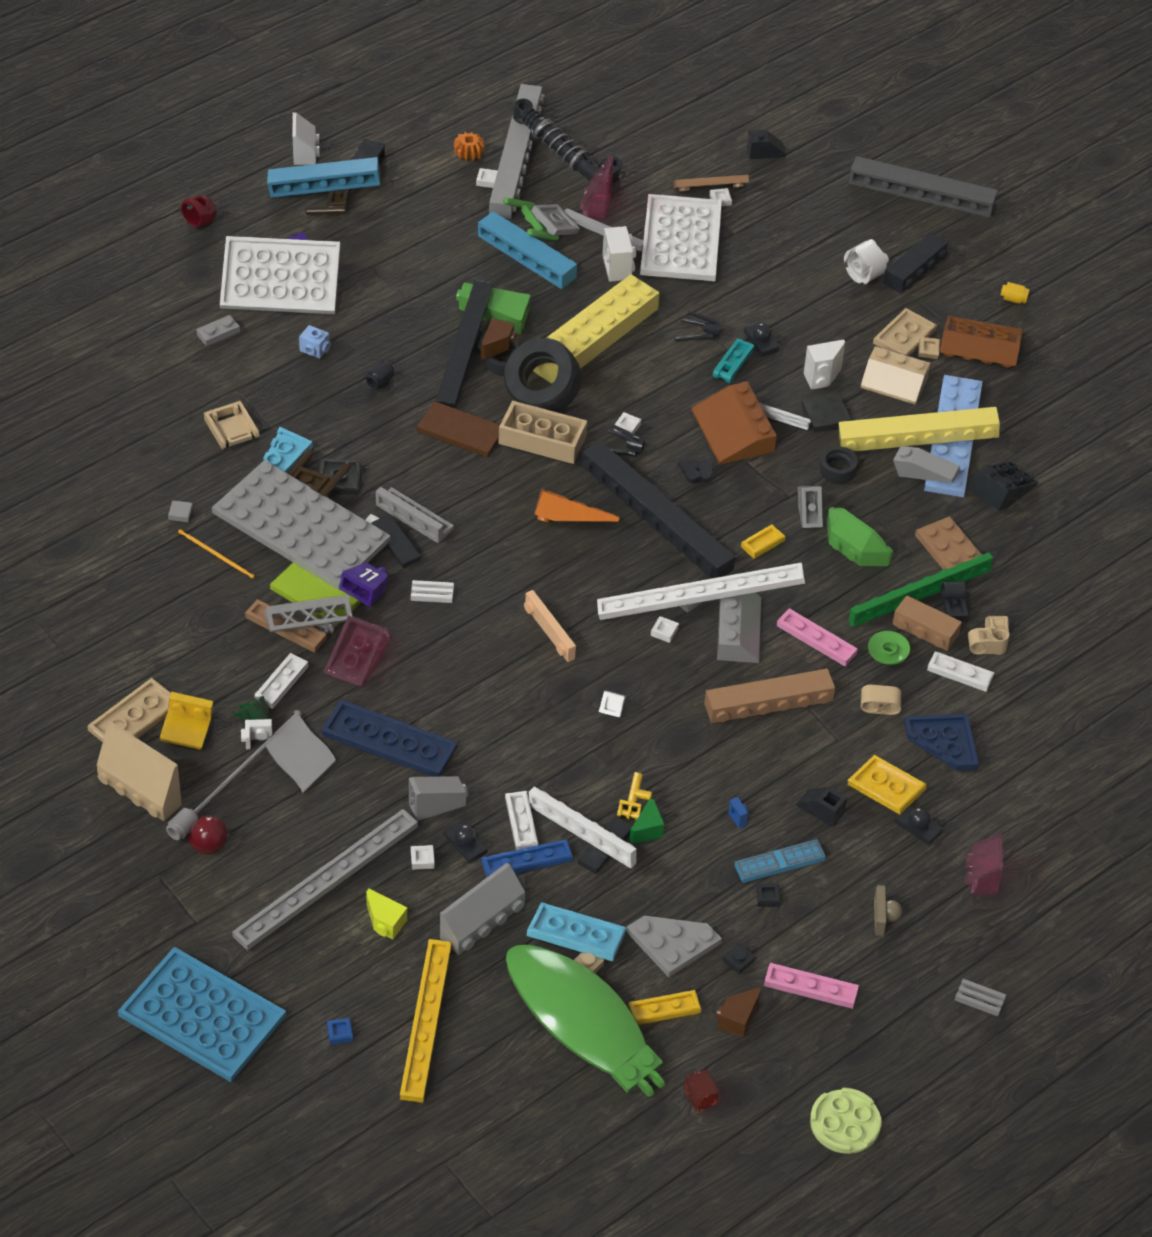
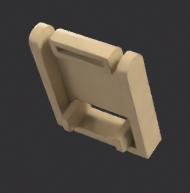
[204,401,259,449]

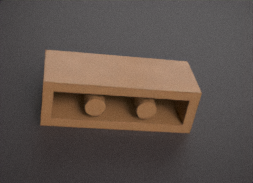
[893,596,962,651]

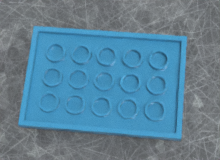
[118,947,286,1082]

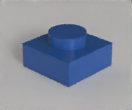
[728,797,749,829]

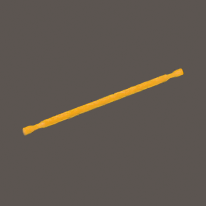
[178,529,255,579]

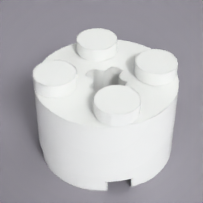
[844,239,889,284]

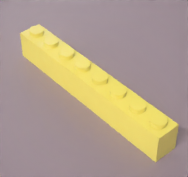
[839,407,1000,451]

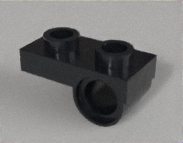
[940,581,968,621]

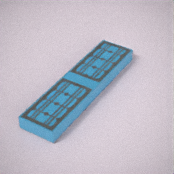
[735,839,825,883]

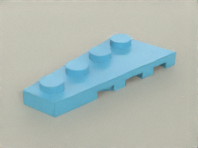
[263,427,313,473]

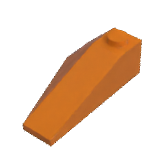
[534,489,619,523]

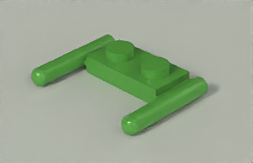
[503,197,559,241]

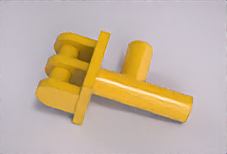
[617,772,652,821]

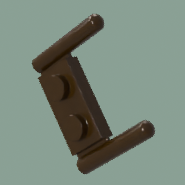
[305,189,351,215]
[287,449,351,497]

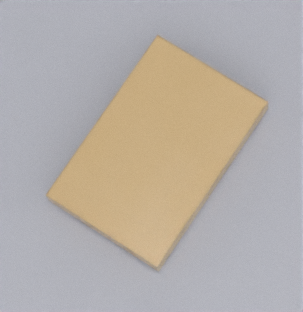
[873,308,937,356]

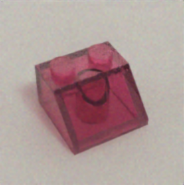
[966,833,1003,896]

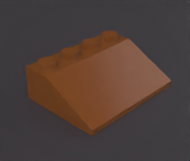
[940,316,1022,367]
[691,382,776,465]

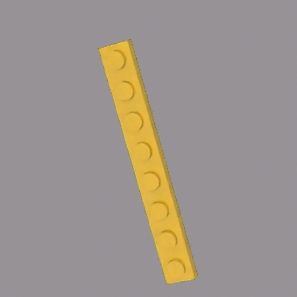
[400,939,451,1103]

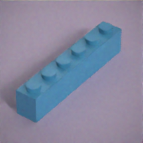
[267,157,380,198]
[478,211,577,289]

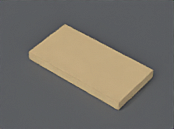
[88,678,171,742]

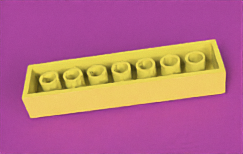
[533,274,659,384]

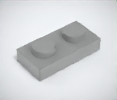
[196,315,240,346]

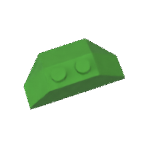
[827,507,893,566]

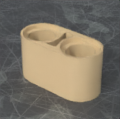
[861,685,901,715]

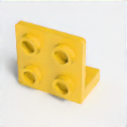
[160,692,213,750]

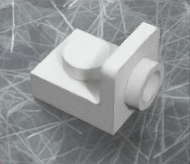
[241,719,272,749]

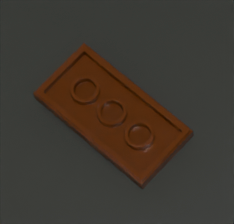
[417,401,500,457]

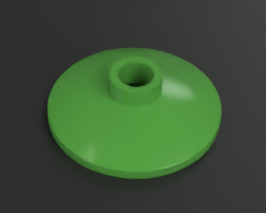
[868,631,910,665]

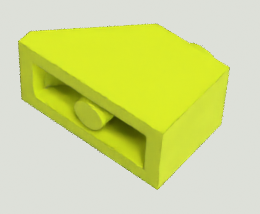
[366,889,407,939]

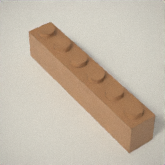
[704,669,835,723]

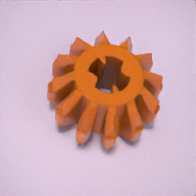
[454,132,484,161]

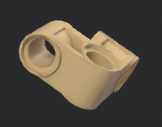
[968,616,1009,655]

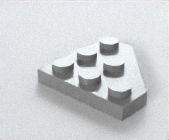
[626,916,722,977]

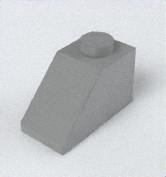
[798,486,823,528]

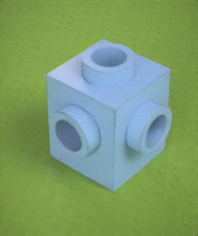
[299,325,331,359]

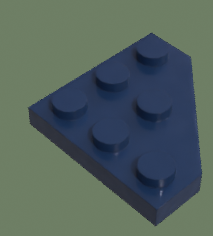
[904,714,979,770]

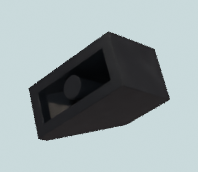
[747,130,786,159]

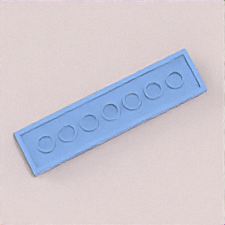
[924,375,982,497]

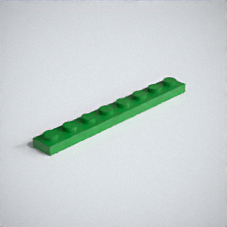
[848,552,993,627]

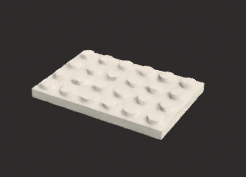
[640,194,722,281]
[220,236,340,314]

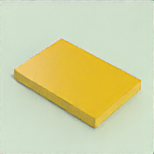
[848,755,926,815]

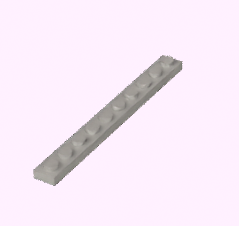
[232,809,418,951]

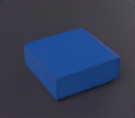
[327,1018,353,1045]

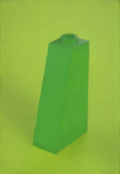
[456,283,530,334]

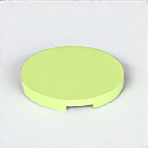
[810,1088,882,1154]

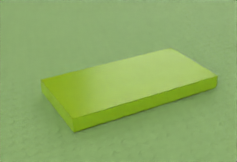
[270,563,361,626]

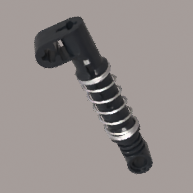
[513,98,622,190]

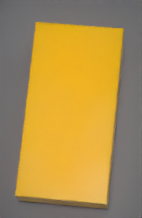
[741,524,785,559]

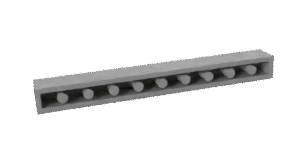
[489,84,545,219]

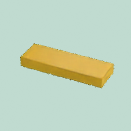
[628,990,701,1025]

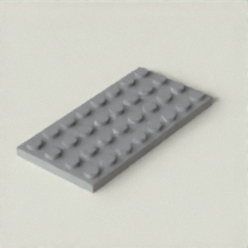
[212,460,391,590]

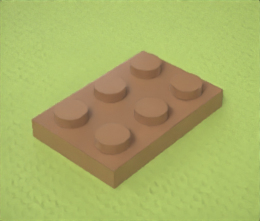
[915,516,982,570]

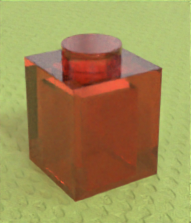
[684,1070,719,1112]

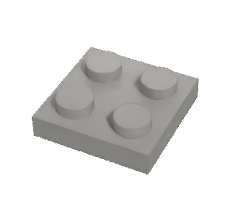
[531,204,580,236]

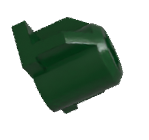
[234,696,269,724]

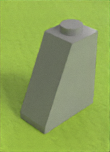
[409,776,468,821]

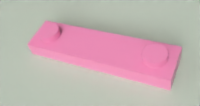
[777,608,858,666]
[764,963,859,1009]

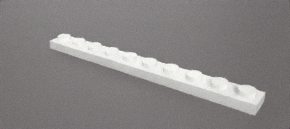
[597,563,805,620]

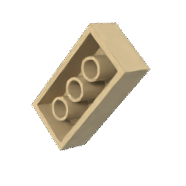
[499,401,587,464]

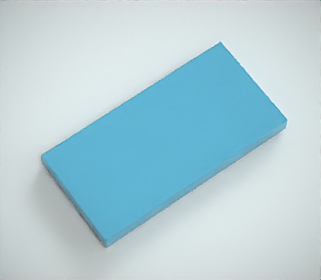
[527,902,627,961]

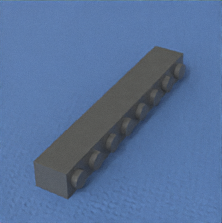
[849,156,998,217]

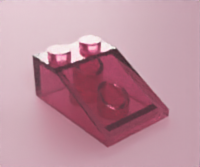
[580,155,614,221]
[323,615,392,687]

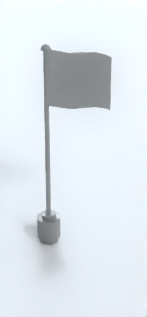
[166,710,336,840]

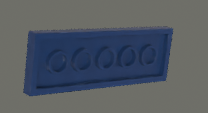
[322,700,457,777]

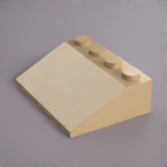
[97,722,182,821]

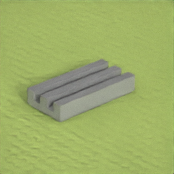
[955,979,1006,1016]

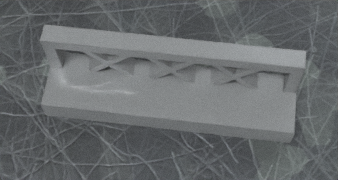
[376,487,454,543]
[263,595,353,632]

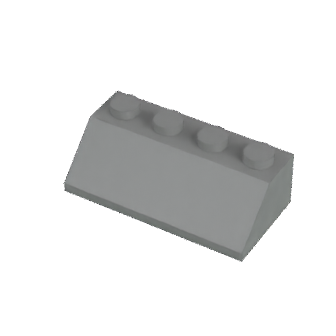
[717,592,761,663]
[440,863,525,955]

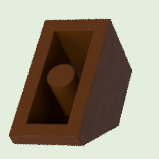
[481,319,517,359]
[716,988,761,1037]

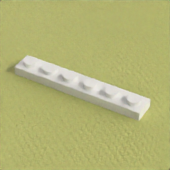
[529,787,636,868]

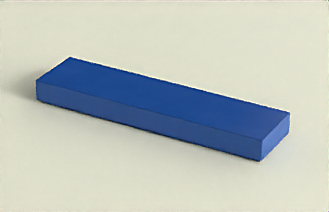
[481,839,573,878]

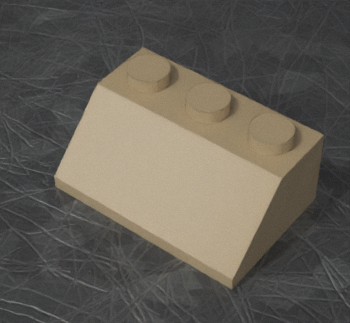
[860,346,930,405]

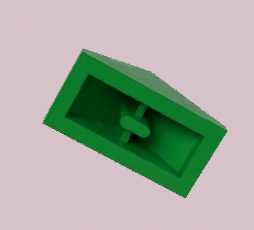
[629,799,664,844]

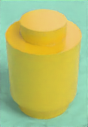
[1000,282,1029,304]

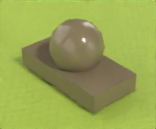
[874,885,902,936]

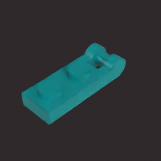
[713,338,755,384]

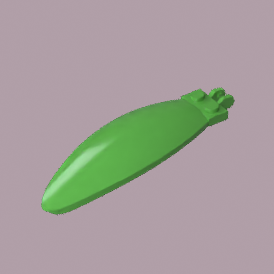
[506,945,665,1097]

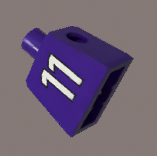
[339,563,388,607]

